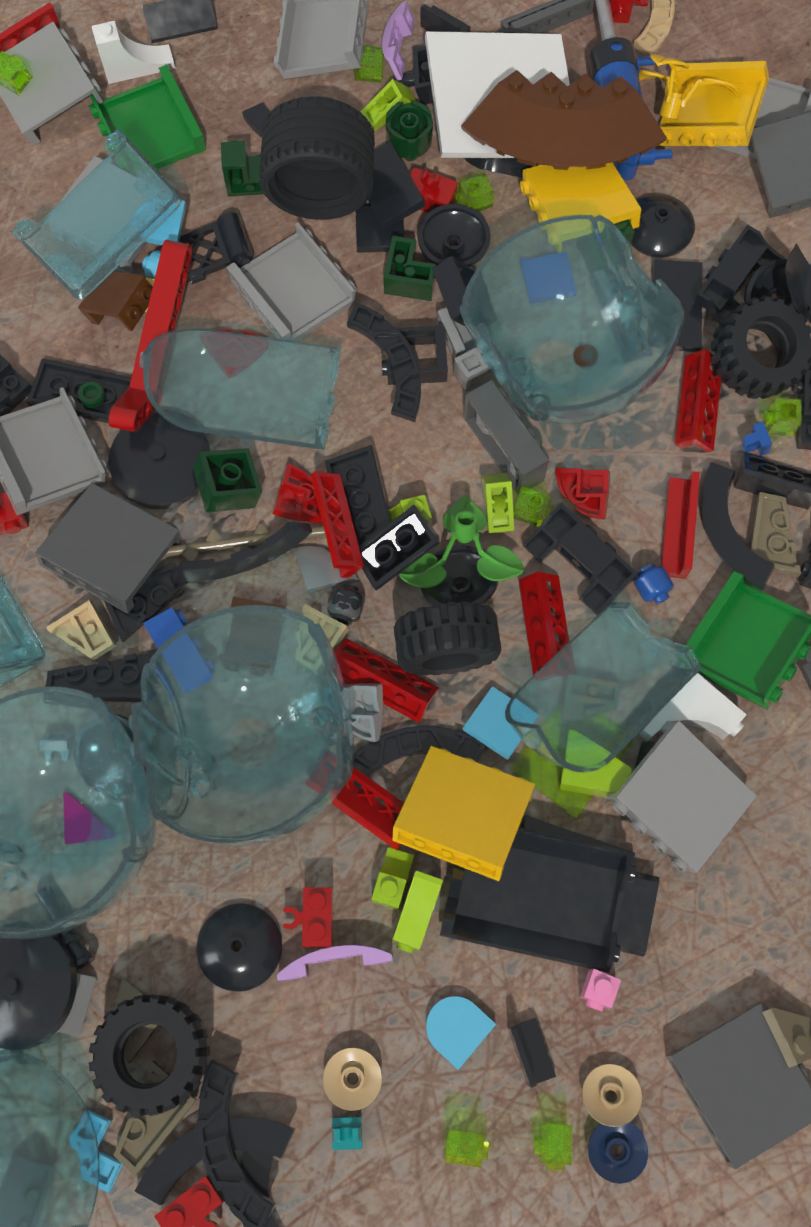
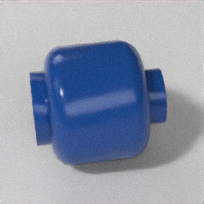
[634,564,674,605]

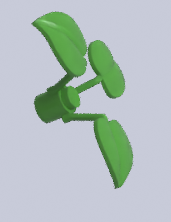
[399,495,524,588]

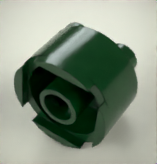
[386,101,433,161]

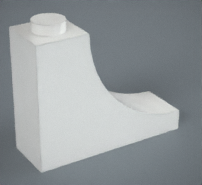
[92,21,175,84]
[639,672,746,742]

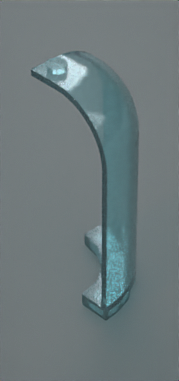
[139,329,341,450]
[505,602,702,772]

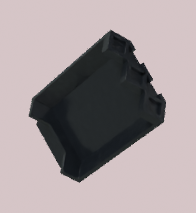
[440,828,659,973]

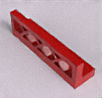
[0,2,60,55]
[675,349,722,452]
[311,471,364,578]
[660,471,700,579]
[519,571,575,681]
[326,638,439,723]
[307,751,404,851]

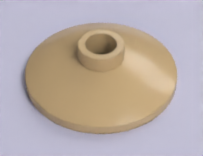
[323,1048,382,1111]
[582,1064,642,1127]

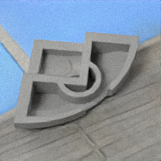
[293,546,358,593]
[325,683,383,742]

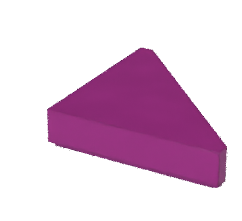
[63,793,118,845]

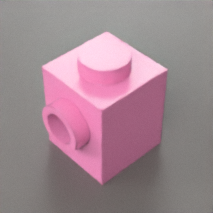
[580,969,621,1012]

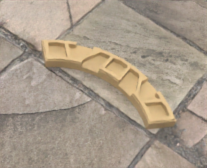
[633,0,675,56]

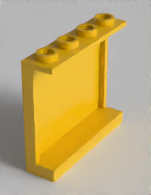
[658,61,769,146]
[520,162,641,252]
[392,746,535,881]

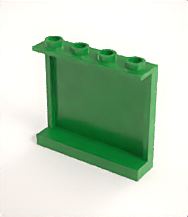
[88,65,206,177]
[679,571,811,710]

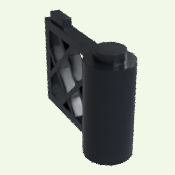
[179,212,253,284]

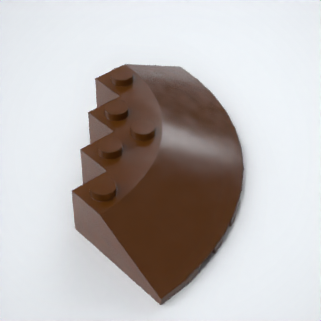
[461,70,667,170]

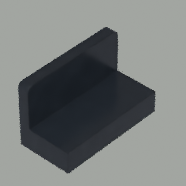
[421,4,471,32]
[508,1018,556,1088]

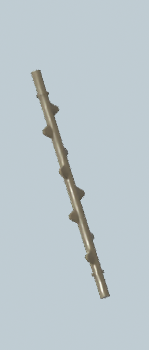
[164,524,326,561]

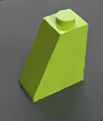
[559,730,632,798]
[393,871,443,954]

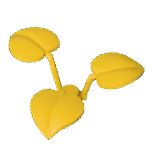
[639,54,740,120]

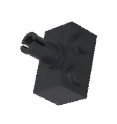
[394,45,434,105]

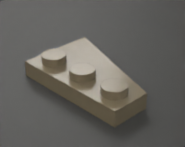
[749,492,801,577]
[113,1061,197,1176]

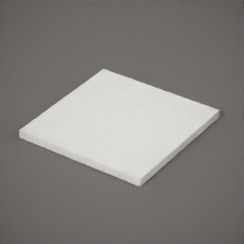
[425,32,570,158]

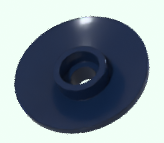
[588,1122,648,1184]

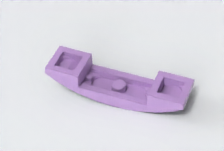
[382,1,415,80]
[277,945,393,982]

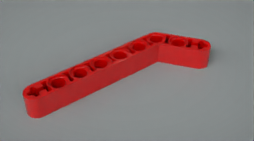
[109,240,192,432]

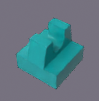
[332,1116,362,1150]

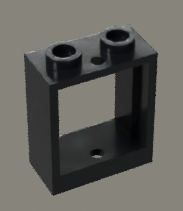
[432,256,496,332]
[381,326,448,385]

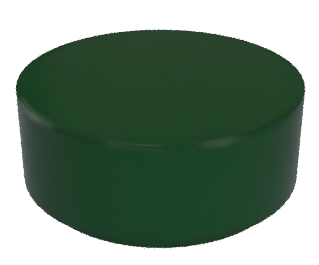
[78,381,105,408]

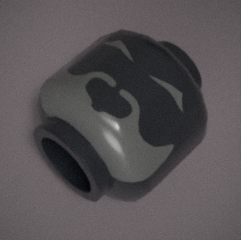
[327,584,365,626]

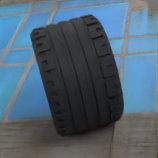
[259,96,375,220]

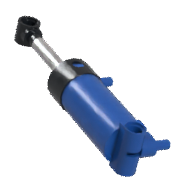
[589,0,673,181]

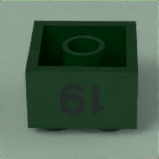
[193,448,262,513]

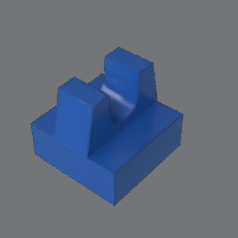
[742,421,772,456]

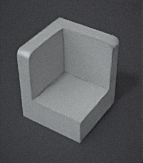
[453,347,489,391]

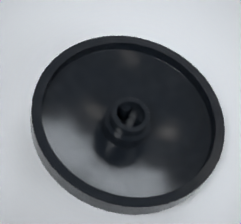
[109,412,211,509]
[0,928,77,1050]

